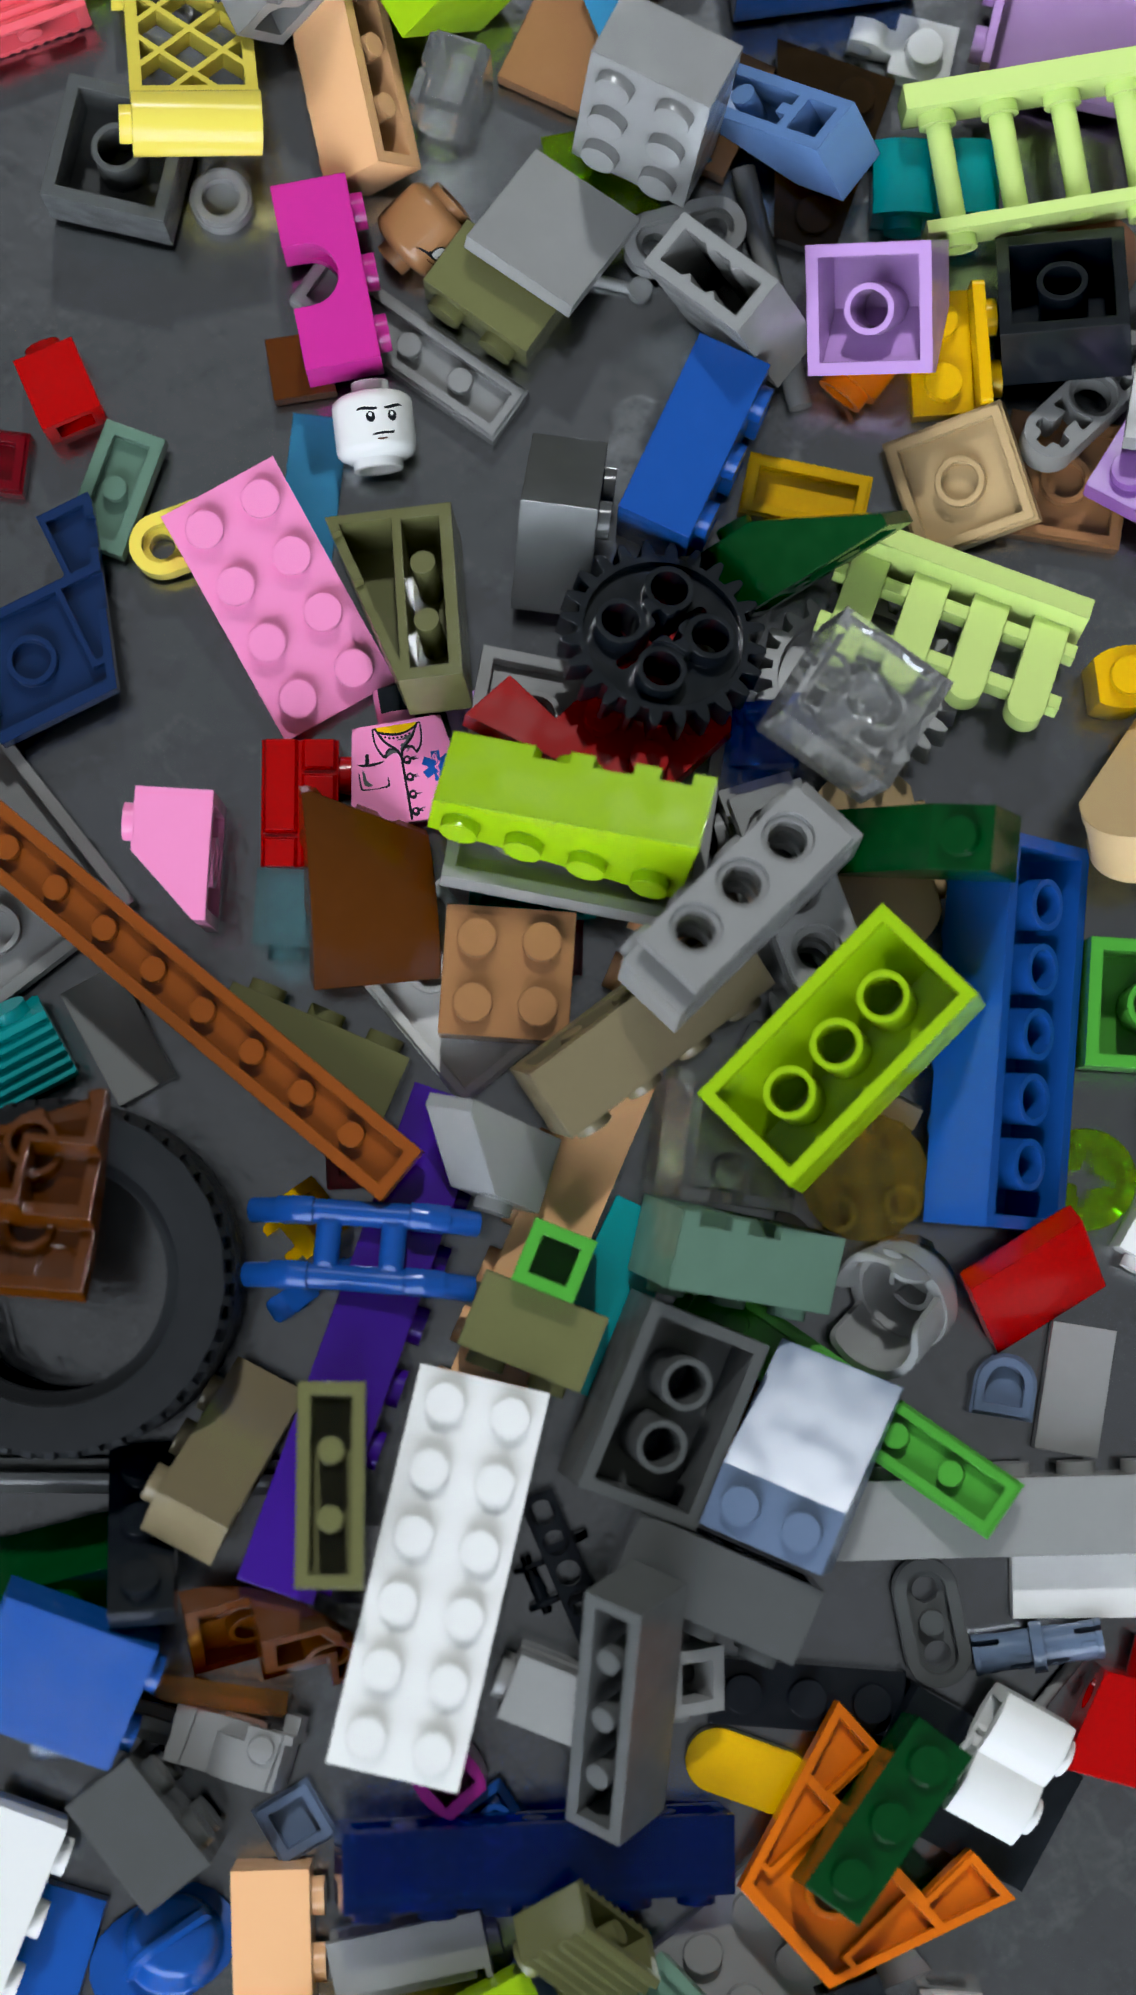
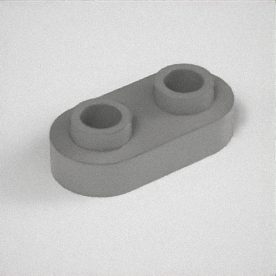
[623,195,747,279]

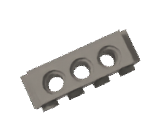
[710,771,857,1015]
[617,781,863,1033]

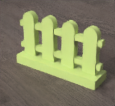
[813,529,1095,732]

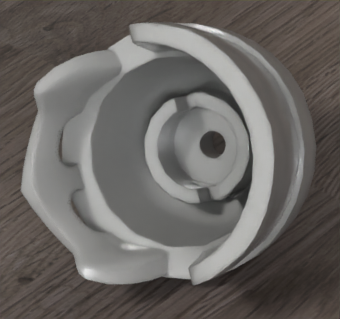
[830,1233,958,1379]

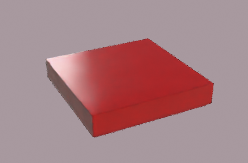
[960,1205,1106,1353]

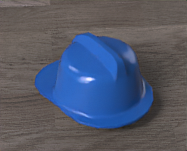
[89,1882,232,1995]

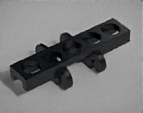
[512,1486,599,1645]

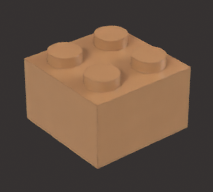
[438,903,577,1045]

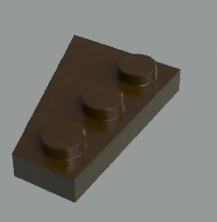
[772,39,895,254]

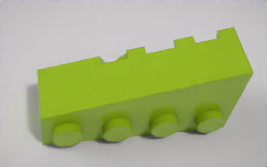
[427,731,718,899]

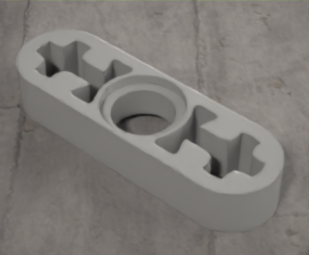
[1018,330,1136,473]

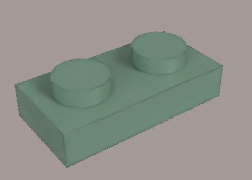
[78,419,169,562]

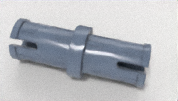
[970,1617,1106,1676]

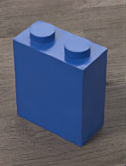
[0,1574,167,1772]

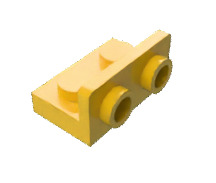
[907,279,1003,423]

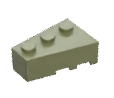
[324,502,473,715]

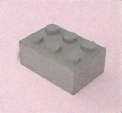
[571,0,744,208]

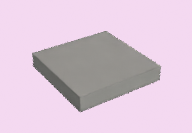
[464,148,641,318]

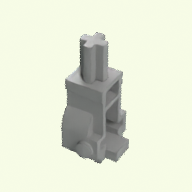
[134,1697,310,1794]

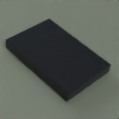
[879,1682,1083,1892]

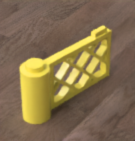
[110,0,263,157]

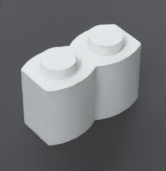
[941,1682,1076,1846]

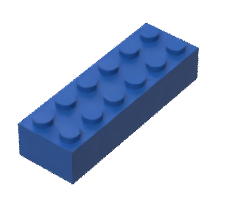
[923,833,1089,1231]

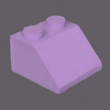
[805,240,949,376]

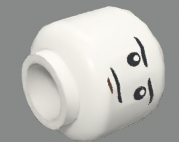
[332,378,417,476]

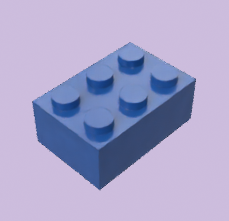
[616,332,775,557]

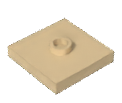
[882,399,1043,551]

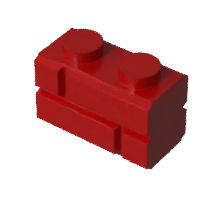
[261,739,351,874]

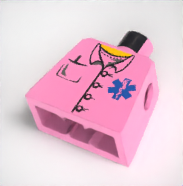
[351,685,450,829]

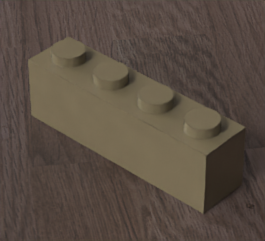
[509,936,776,1139]

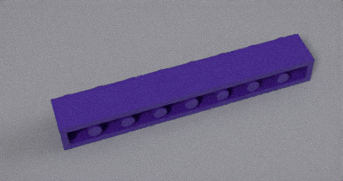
[236,1082,472,1606]

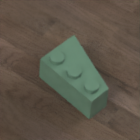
[627,1193,846,1322]

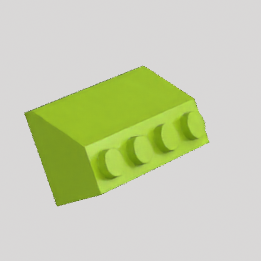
[697,903,986,1193]

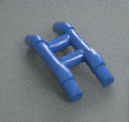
[240,1195,482,1302]

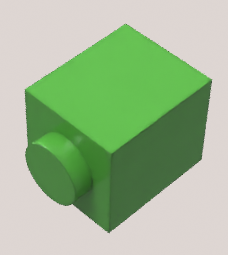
[511,1217,598,1304]

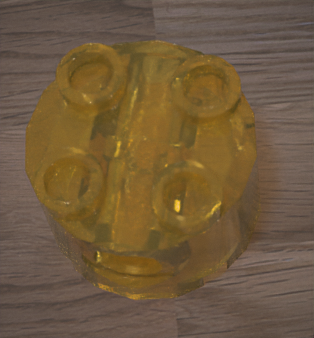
[796,1114,927,1241]

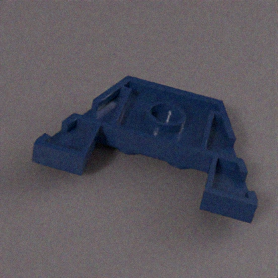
[0,492,120,748]

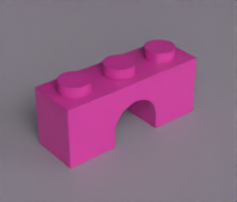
[270,172,393,388]

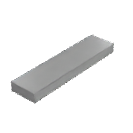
[289,264,530,447]

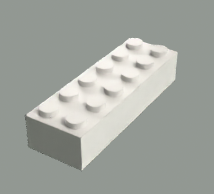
[325,1363,550,1794]

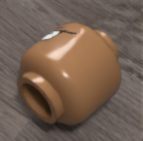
[377,182,471,277]

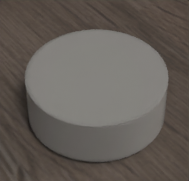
[189,168,254,236]

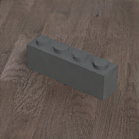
[565,1559,688,1847]

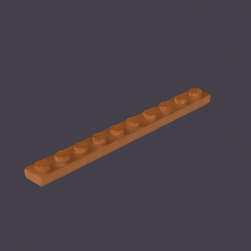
[0,799,424,1202]

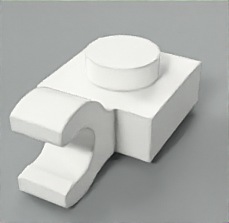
[845,13,960,86]

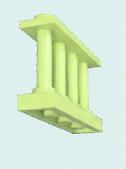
[897,46,1136,256]

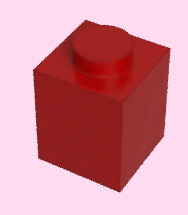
[13,337,109,446]

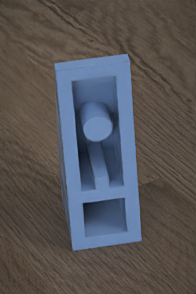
[719,63,881,201]

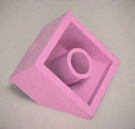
[121,785,227,933]

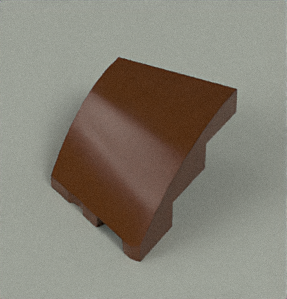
[299,785,441,990]
[0,1088,111,1303]
[178,1585,356,1686]

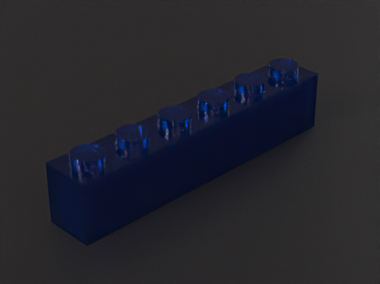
[334,1802,736,1925]

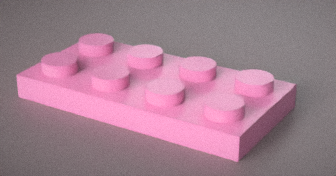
[161,456,395,739]

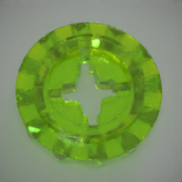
[1065,1128,1136,1231]

